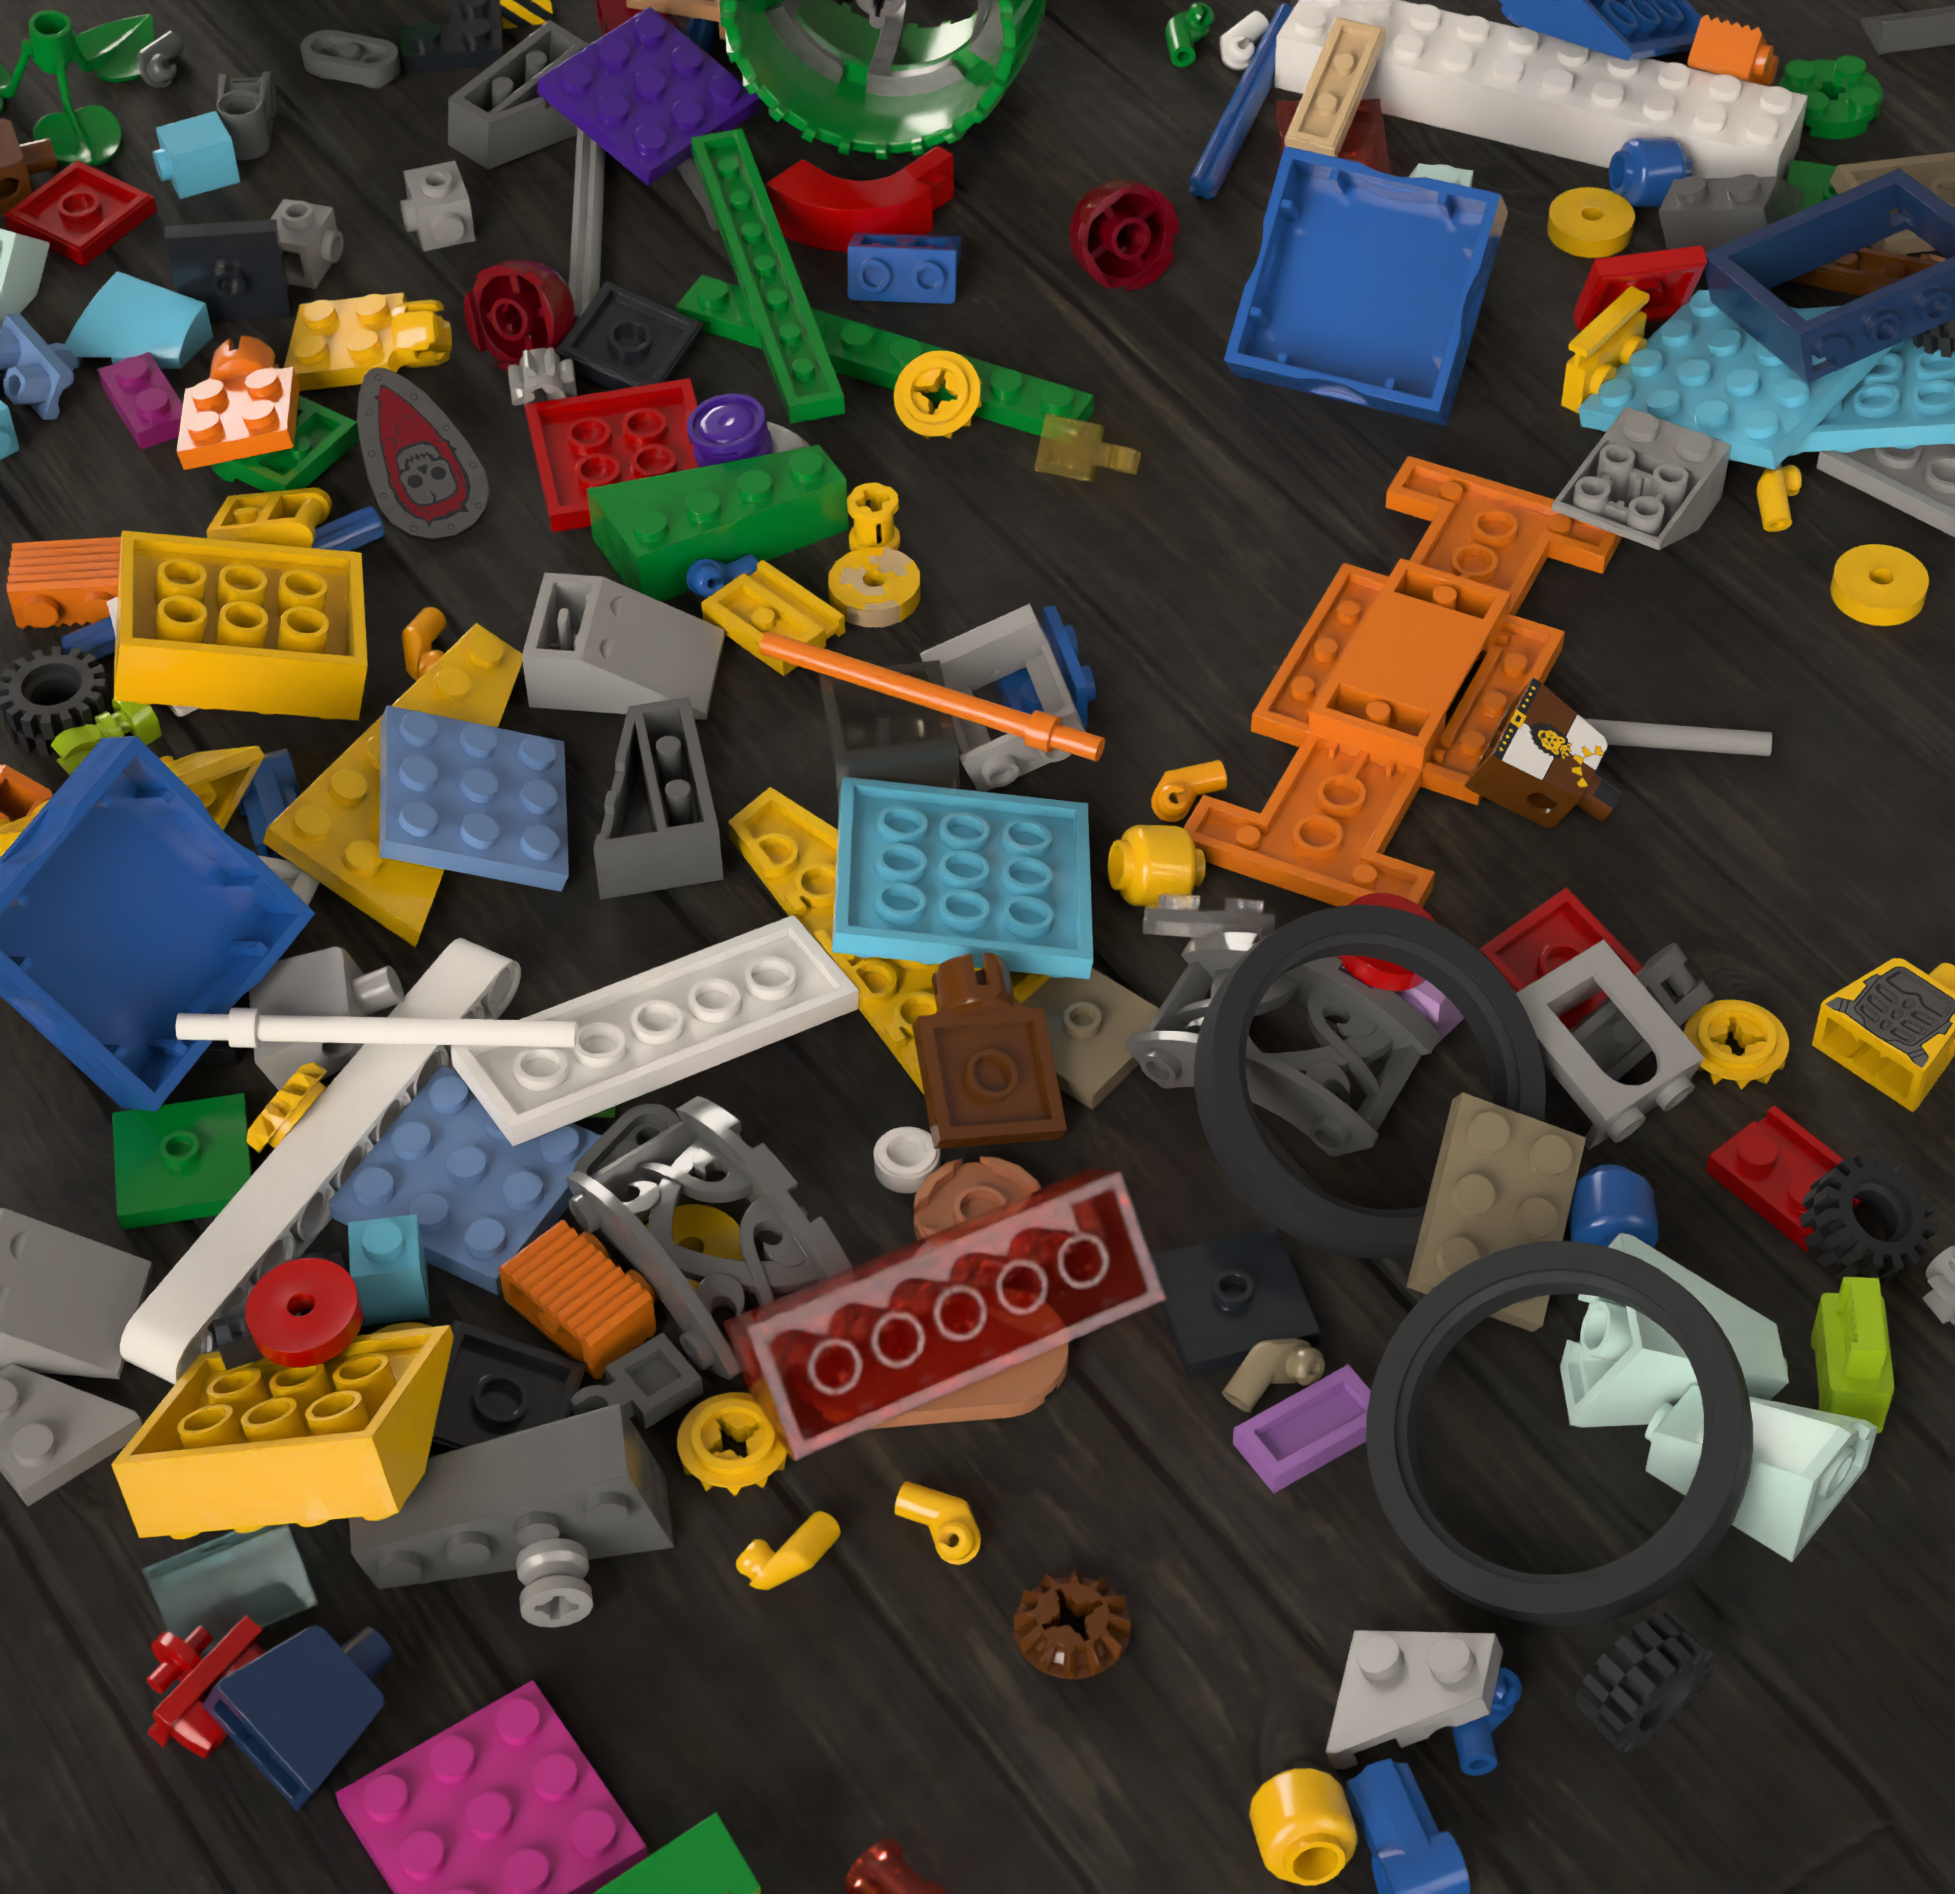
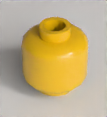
[1108,825,1206,907]
[1249,1768,1358,1886]

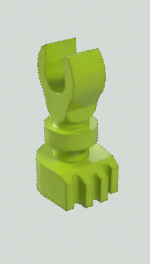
[51,699,162,775]

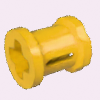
[847,483,900,551]

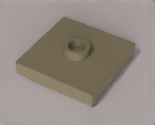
[1021,968,1159,1110]

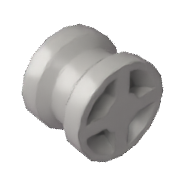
[516,1538,593,1628]

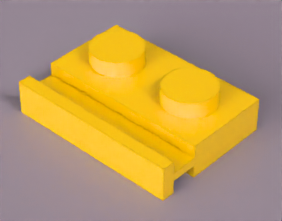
[1561,286,1650,414]
[701,560,845,676]

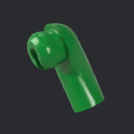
[1165,2,1215,68]

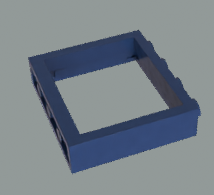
[1705,168,1955,383]

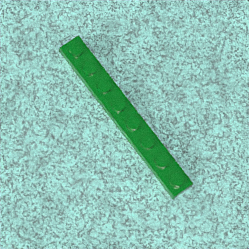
[691,129,845,424]
[676,275,1094,445]

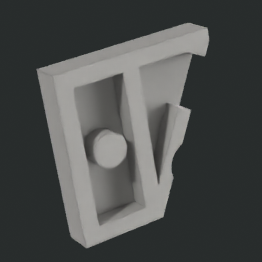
[0,1364,142,1506]
[1326,1630,1503,1769]

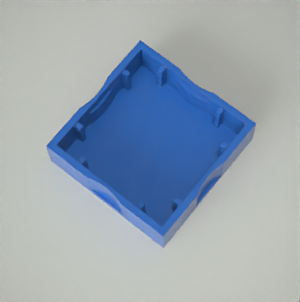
[1224,146,1508,426]
[0,736,315,1112]

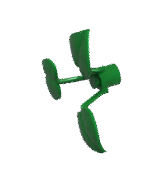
[0,10,154,166]

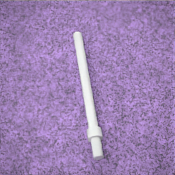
[176,1008,577,1048]

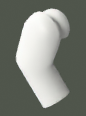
[1220,11,1269,70]

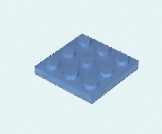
[379,705,569,892]
[328,1065,601,1296]

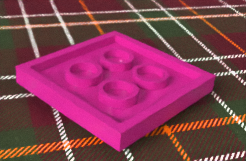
[335,1680,648,1894]

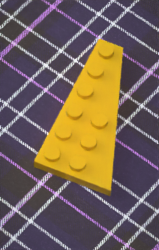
[263,623,523,948]
[728,787,1051,1094]

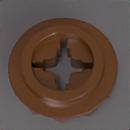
[1014,1568,1131,1679]

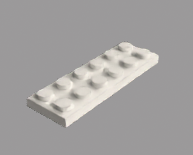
[451,915,859,1146]

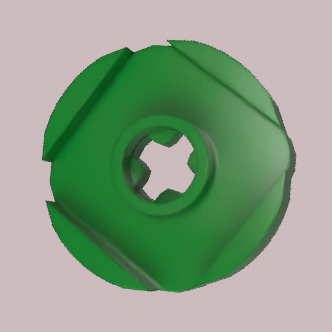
[1778,55,1883,139]

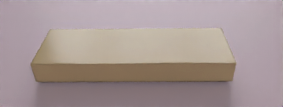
[1285,17,1386,157]

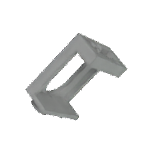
[920,604,1086,792]
[1516,939,1704,1150]

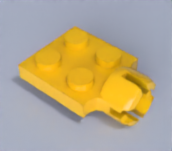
[284,293,452,391]

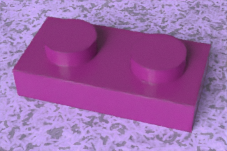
[98,352,183,450]

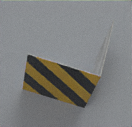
[500,0,554,29]

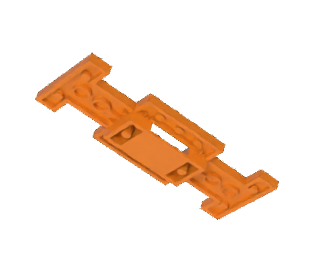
[1183,456,1622,908]

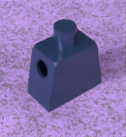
[202,1624,394,1812]

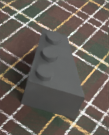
[448,20,590,170]
[593,697,724,900]

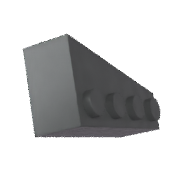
[349,1403,674,1589]

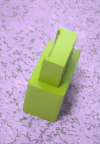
[1811,1277,1895,1433]

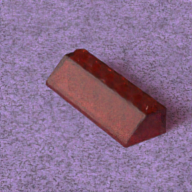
[723,1168,1165,1460]

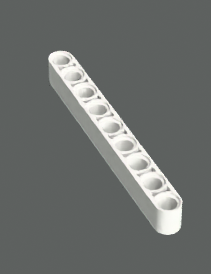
[120,938,521,1385]

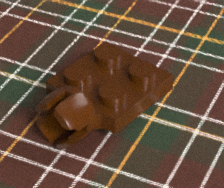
[912,953,1067,1149]

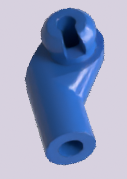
[686,554,758,599]
[1451,1667,1522,1776]

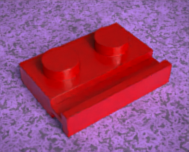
[1706,1105,1867,1252]

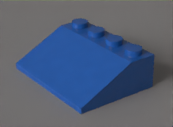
[1499,0,1702,61]

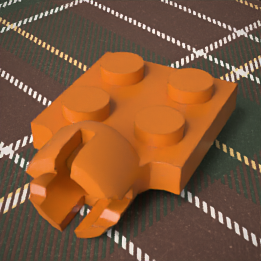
[177,336,300,470]

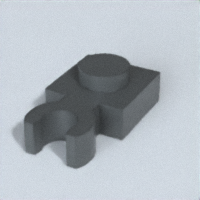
[570,1332,704,1429]

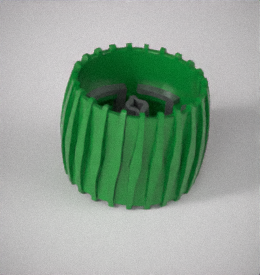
[719,0,1047,160]

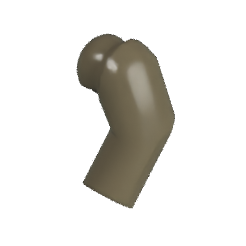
[1222,1338,1325,1413]

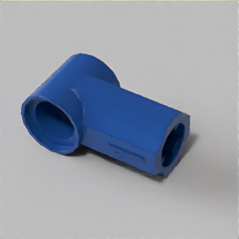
[237,748,300,860]
[1346,1758,1470,1894]

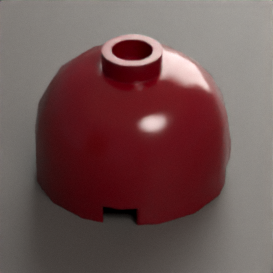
[1069,179,1179,291]
[464,258,576,371]

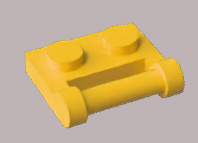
[206,488,332,548]

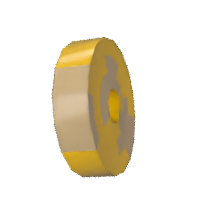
[828,547,921,627]

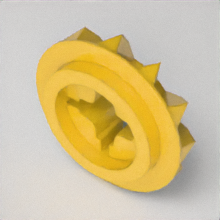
[894,351,982,439]
[1684,1000,1789,1090]
[246,1062,327,1153]
[677,1392,791,1496]

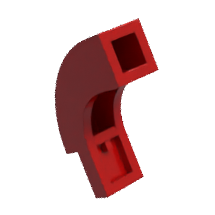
[766,146,954,252]

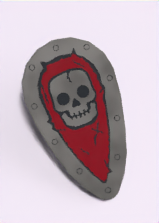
[357,367,490,543]

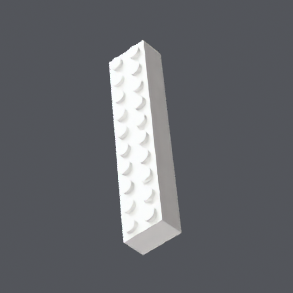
[1274,0,1808,180]

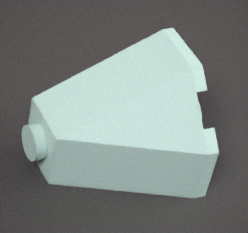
[1560,1233,1789,1427]
[1645,1385,1878,1562]

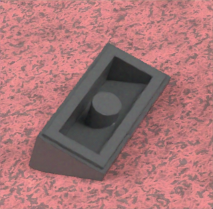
[1861,6,1955,54]

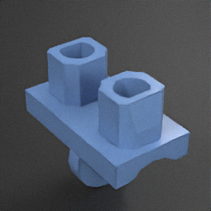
[0,314,76,420]

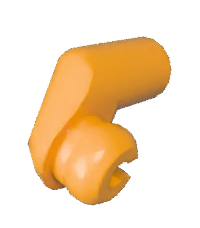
[402,607,446,681]
[1151,760,1227,822]

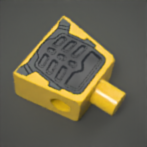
[1812,958,1955,1113]

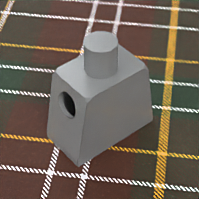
[249,947,404,1090]

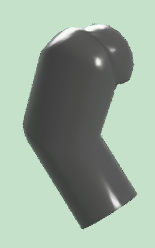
[136,31,184,88]

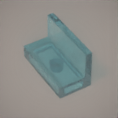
[141,1524,318,1653]

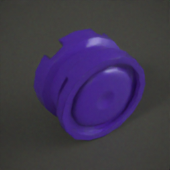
[687,393,773,468]

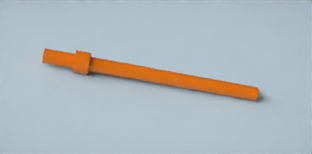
[760,631,1105,762]

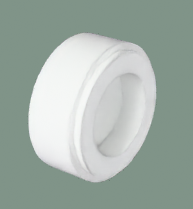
[874,1127,941,1193]

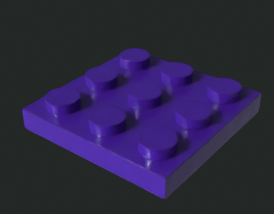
[537,7,760,186]

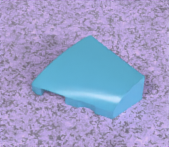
[64,271,213,369]

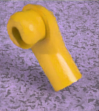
[1756,464,1802,532]
[894,1481,981,1565]
[736,1511,841,1590]

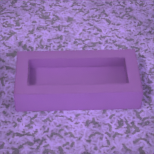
[1233,1364,1371,1494]

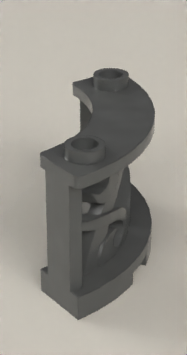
[1124,932,1441,1157]
[566,1096,866,1380]

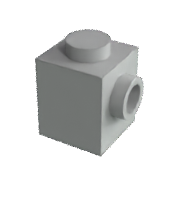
[400,161,475,251]
[270,199,343,289]

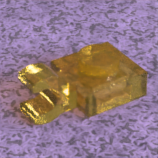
[1034,414,1141,483]

